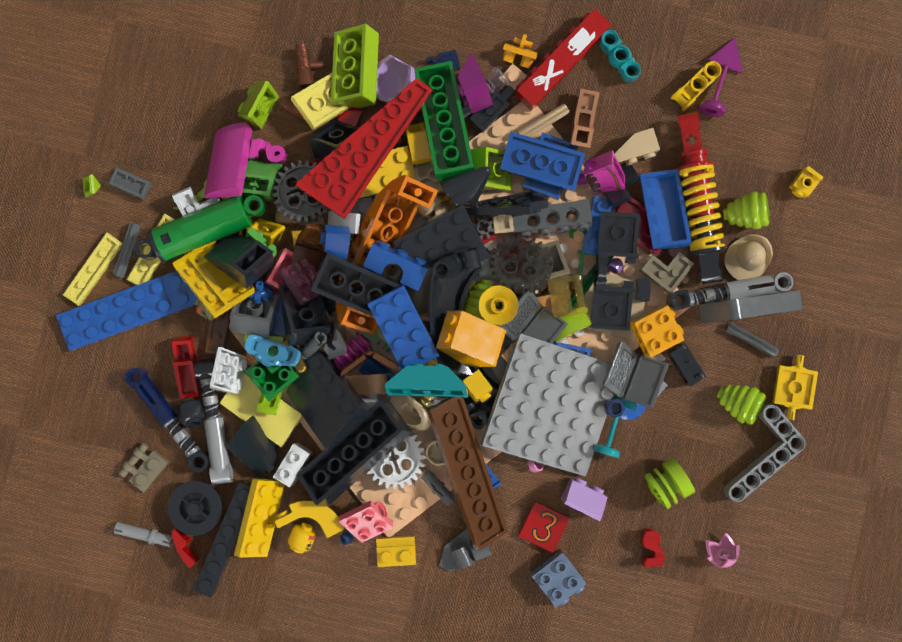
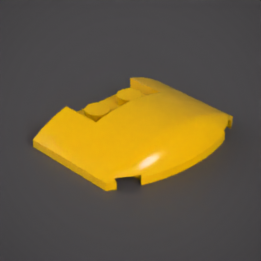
[172,241,255,318]

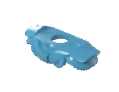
[245,335,301,367]

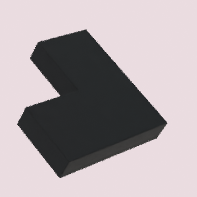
[603,165,640,208]

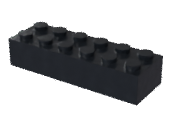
[296,400,412,507]

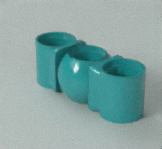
[599,30,641,83]

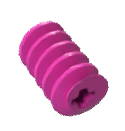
[333,332,374,372]

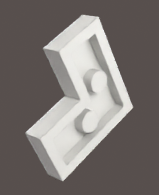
[172,187,220,216]

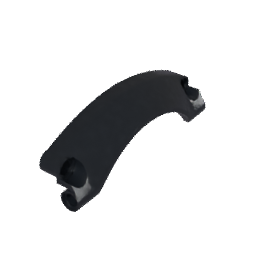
[429,247,500,430]

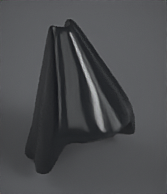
[441,166,491,206]

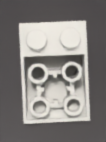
[210,347,247,394]

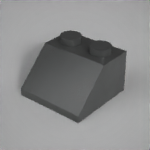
[230,295,279,338]

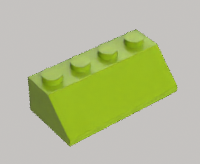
[331,24,379,108]

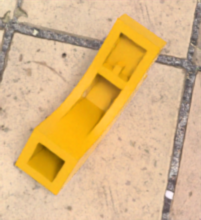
[274,501,344,538]

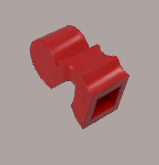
[640,528,666,567]

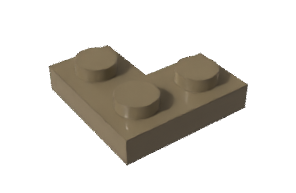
[640,252,694,295]

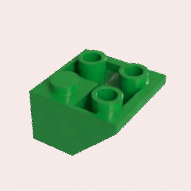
[245,347,300,402]

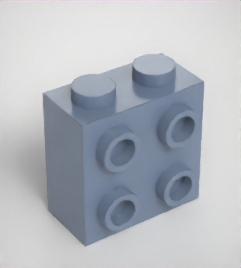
[531,549,586,607]

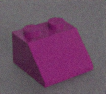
[457,54,493,114]

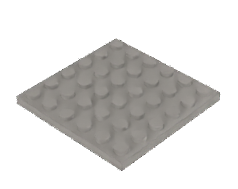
[480,333,614,476]

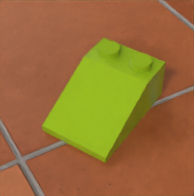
[238,81,279,130]

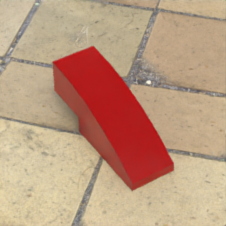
[171,335,199,399]

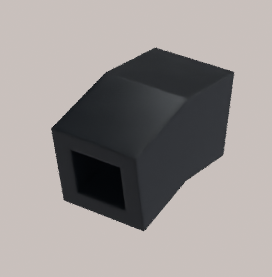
[635,277,651,301]

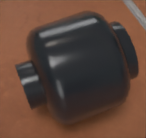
[177,398,205,428]

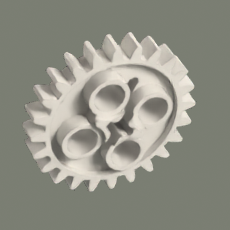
[367,430,427,490]

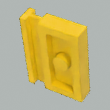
[376,535,416,567]

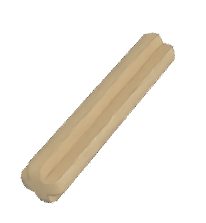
[517,104,569,137]

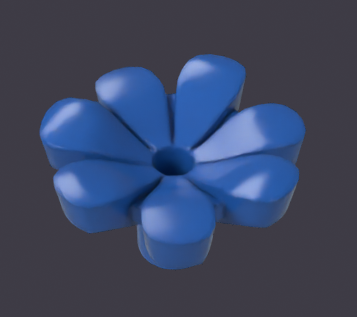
[248,281,274,304]

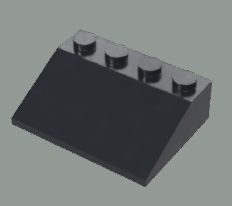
[286,350,371,451]

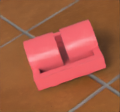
[339,501,393,543]

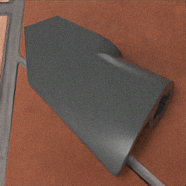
[439,529,492,572]

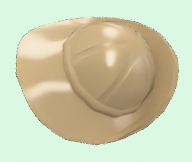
[724,234,773,280]
[389,395,431,431]

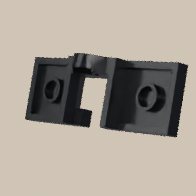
[590,211,640,331]

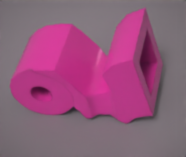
[248,138,287,164]

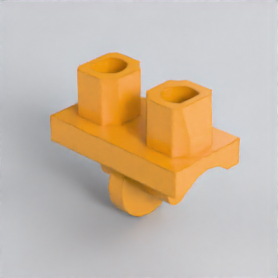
[503,34,538,68]

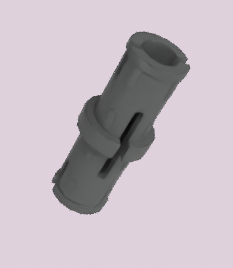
[421,469,456,506]

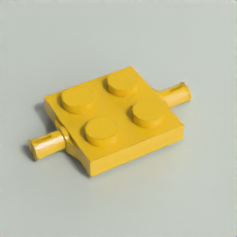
[772,355,818,420]

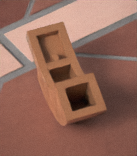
[570,89,599,148]

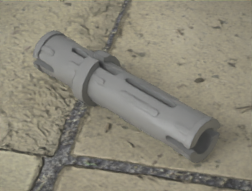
[114,522,173,548]

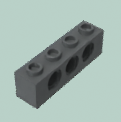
[513,199,592,239]

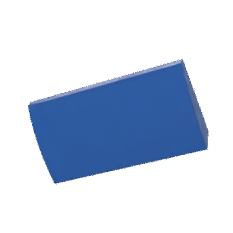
[639,169,692,249]

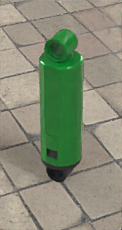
[135,195,266,262]

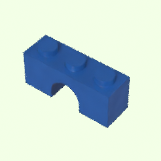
[363,241,429,291]

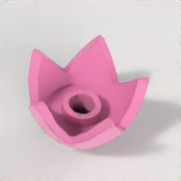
[706,532,740,568]

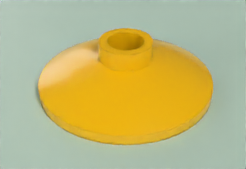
[479,285,518,325]

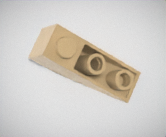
[615,128,660,165]

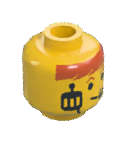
[288,523,316,553]

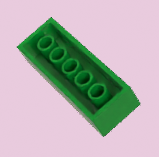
[415,61,475,184]

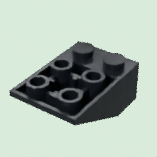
[204,234,274,289]

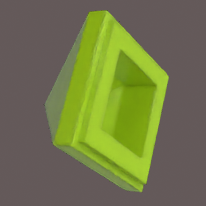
[83,174,101,197]

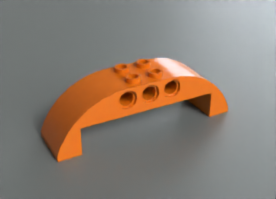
[336,175,438,335]

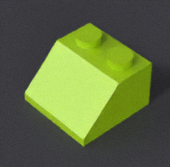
[470,147,511,191]

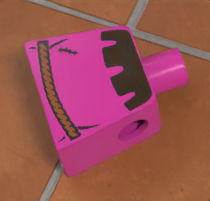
[577,151,625,193]

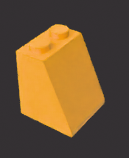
[436,311,506,367]

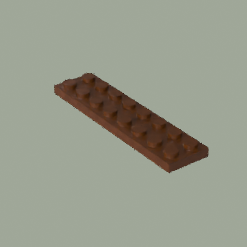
[426,397,508,551]

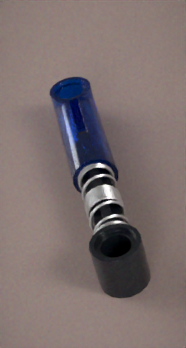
[125,368,210,472]

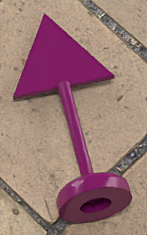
[698,38,743,117]

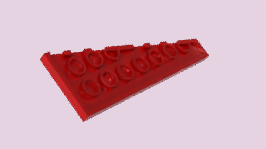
[295,78,432,219]

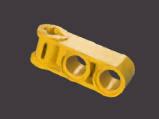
[671,61,721,112]

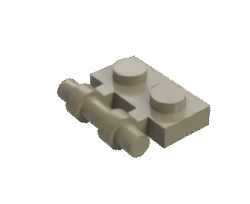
[119,442,169,493]

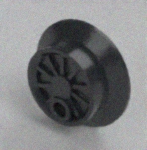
[168,481,222,535]

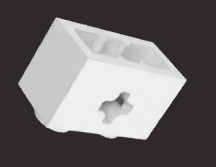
[273,443,314,487]

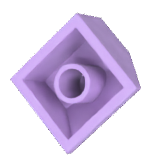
[561,477,607,521]

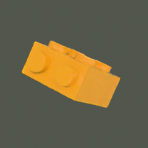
[630,305,684,358]

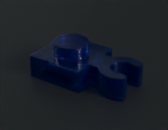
[425,50,460,71]

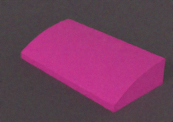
[204,122,253,198]

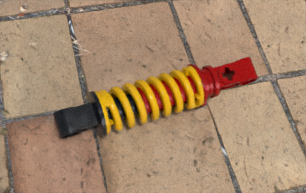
[677,112,727,284]

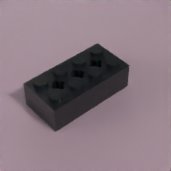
[311,250,401,317]

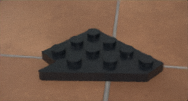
[463,191,548,217]

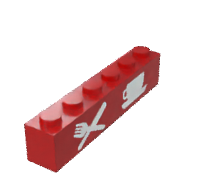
[515,9,612,111]

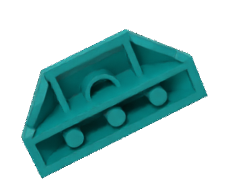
[385,364,468,397]

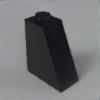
[226,416,278,477]

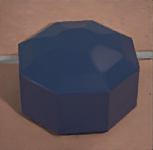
[604,398,625,418]

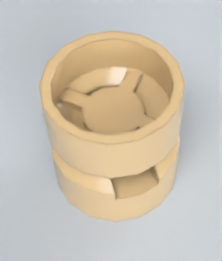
[417,194,450,223]
[426,439,445,466]

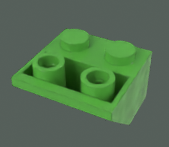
[241,160,283,202]

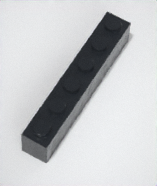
[193,479,251,598]

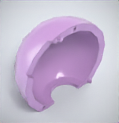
[376,55,416,103]

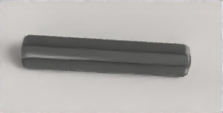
[113,222,141,278]
[725,323,779,357]

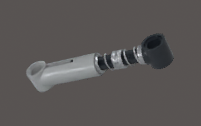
[666,272,793,311]
[194,358,234,485]

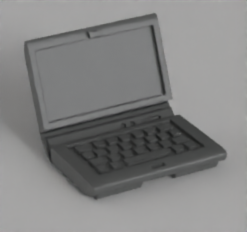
[497,288,568,344]
[602,341,669,408]

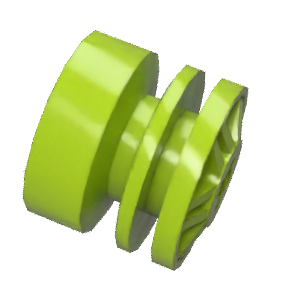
[644,457,695,510]

